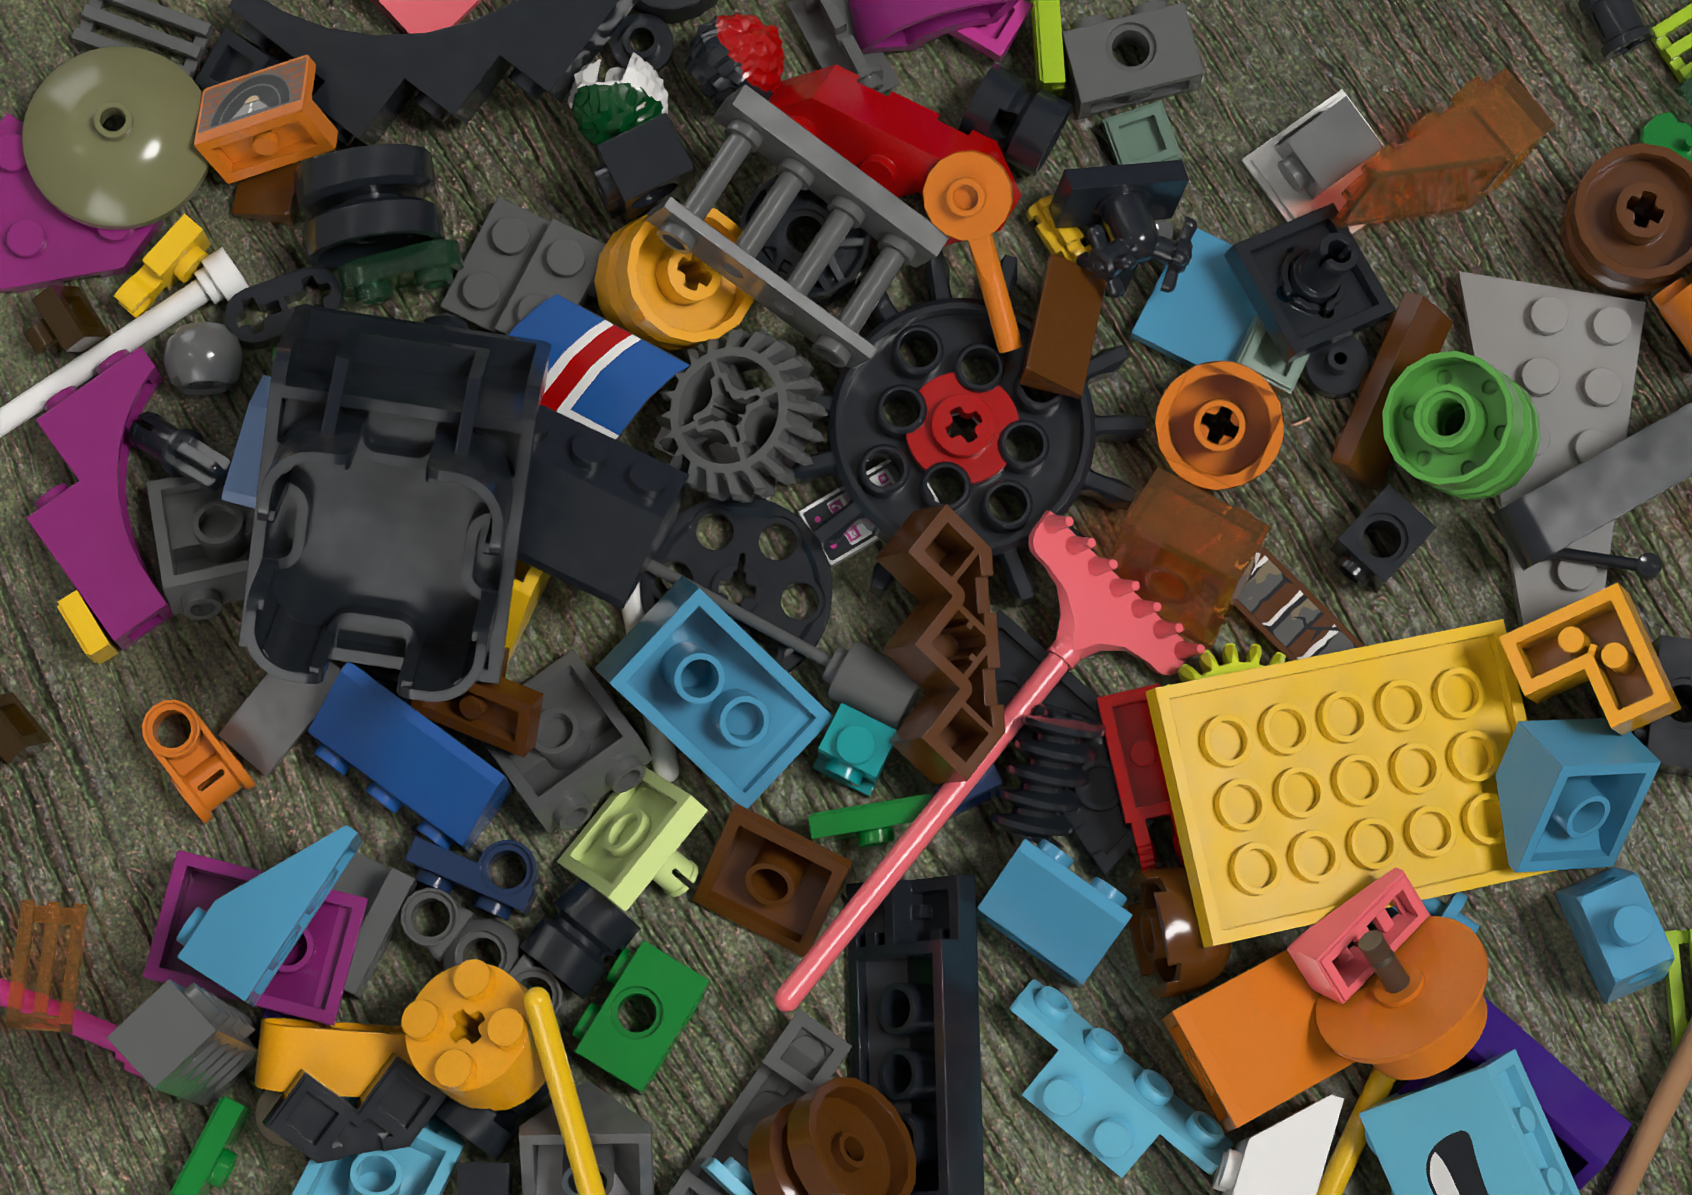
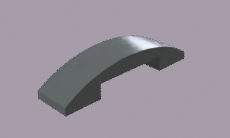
[668,1009,852,1195]

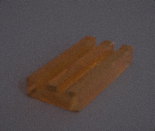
[6,899,88,1033]

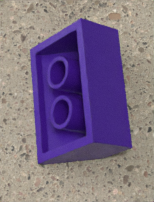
[1395,996,1632,1191]

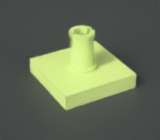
[557,766,708,912]

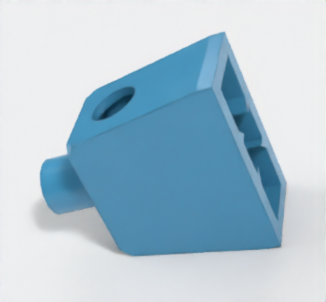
[1554,867,1675,1005]

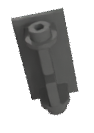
[787,0,900,94]

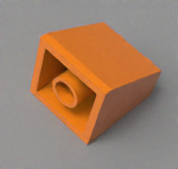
[1162,950,1355,1133]

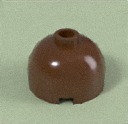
[1128,867,1231,999]

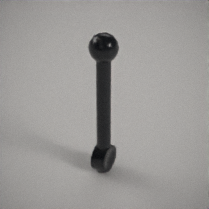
[1539,548,1662,581]

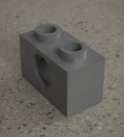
[1062,0,1204,119]

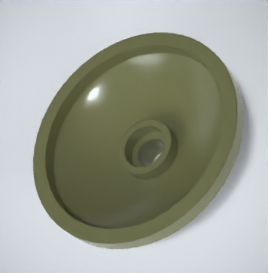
[22,46,210,230]

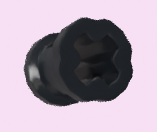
[1577,0,1656,60]

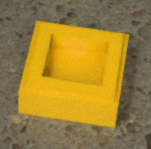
[57,590,119,664]

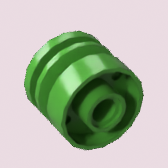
[1382,351,1541,501]

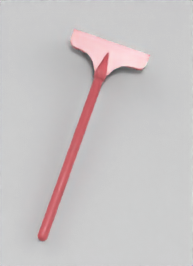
[774,510,1205,1012]

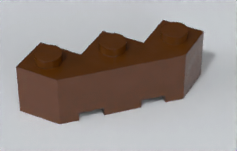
[875,504,1005,784]

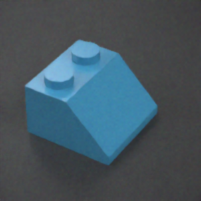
[1495,718,1661,873]

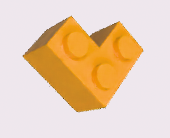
[1499,583,1681,735]

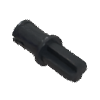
[129,411,232,492]

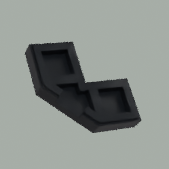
[262,1053,447,1163]

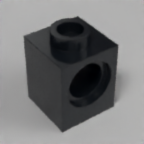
[1330,484,1437,592]

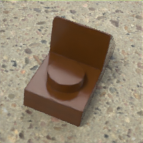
[411,647,544,758]

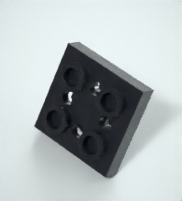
[1224,203,1395,364]

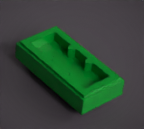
[808,793,933,848]
[169,1096,252,1195]

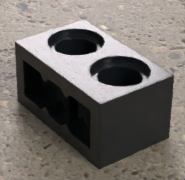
[592,113,696,225]

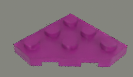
[0,113,164,293]

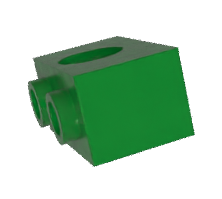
[572,940,711,1095]

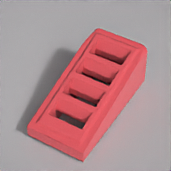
[1287,867,1430,1005]

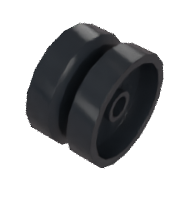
[293,144,445,270]

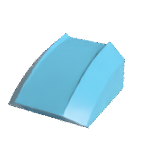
[292,1096,466,1195]

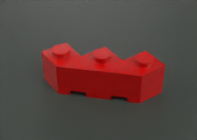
[768,64,1022,246]

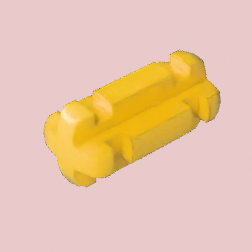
[1026,195,1092,263]

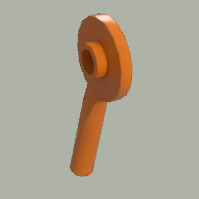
[923,150,1023,353]

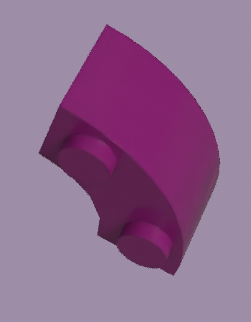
[848,0,1019,53]

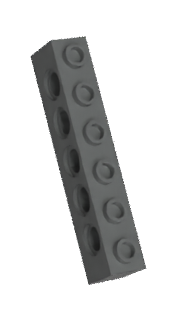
[107,979,260,1108]

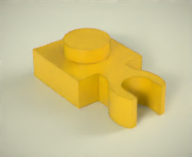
[114,213,211,318]

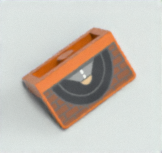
[194,55,338,184]

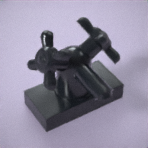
[1049,160,1197,298]

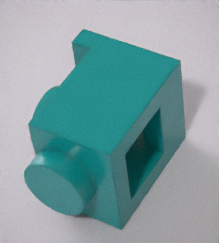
[812,703,897,797]

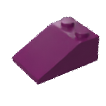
[143,850,369,1026]

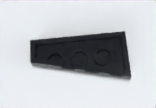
[995,609,1157,877]

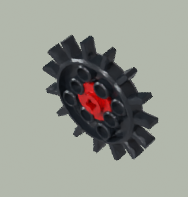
[783,250,1147,608]

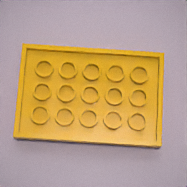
[1146,619,1558,948]

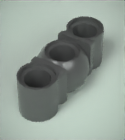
[401,888,566,1020]

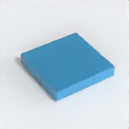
[1130,228,1289,367]

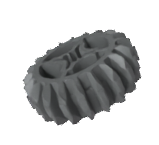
[655,329,828,503]

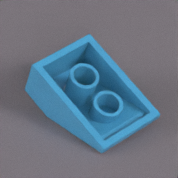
[595,575,834,809]
[176,825,363,1007]

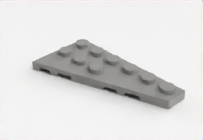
[1456,271,1646,627]

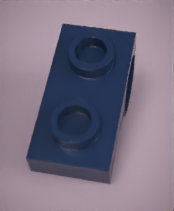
[405,836,540,921]

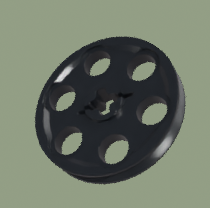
[641,496,833,673]

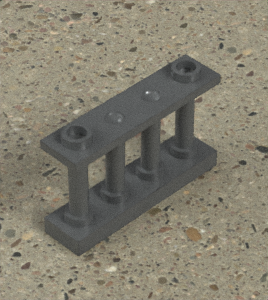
[646,84,950,369]

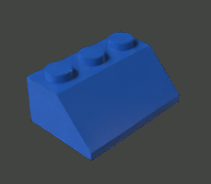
[308,662,513,852]

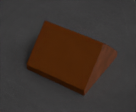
[692,803,852,957]

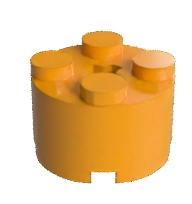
[402,959,546,1111]

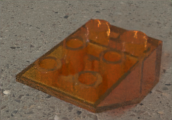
[1332,68,1556,228]

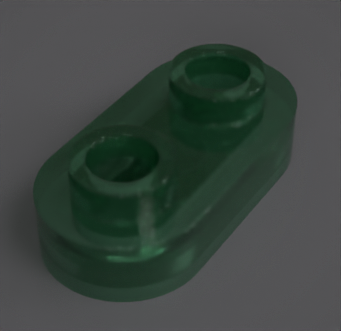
[337,239,464,306]

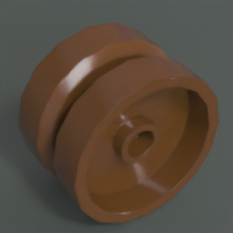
[1559,143,1692,299]
[748,1077,916,1195]

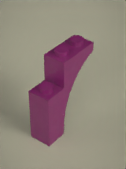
[27,346,173,650]

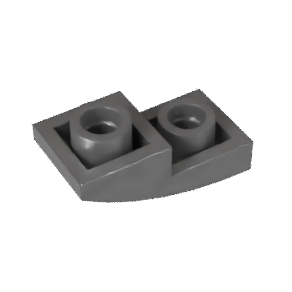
[218,659,345,777]

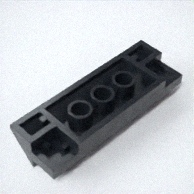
[846,875,985,1195]

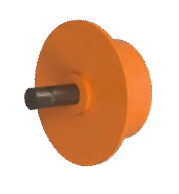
[1316,916,1489,1080]

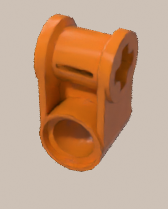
[142,700,257,824]

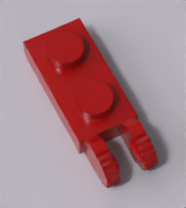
[1096,683,1185,870]

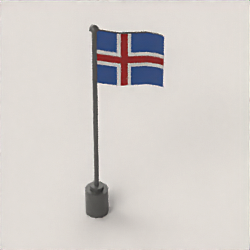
[508,294,922,730]

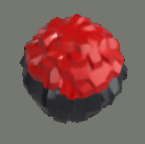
[685,13,785,109]

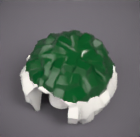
[568,52,668,146]

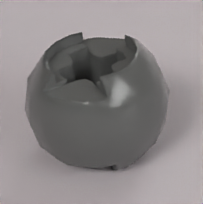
[163,322,244,396]

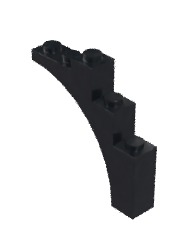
[227,0,638,146]

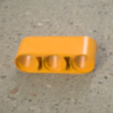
[254,1018,415,1097]

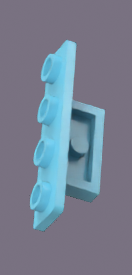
[1010,979,1233,1178]

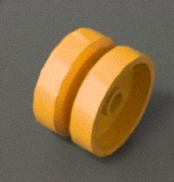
[594,204,754,352]

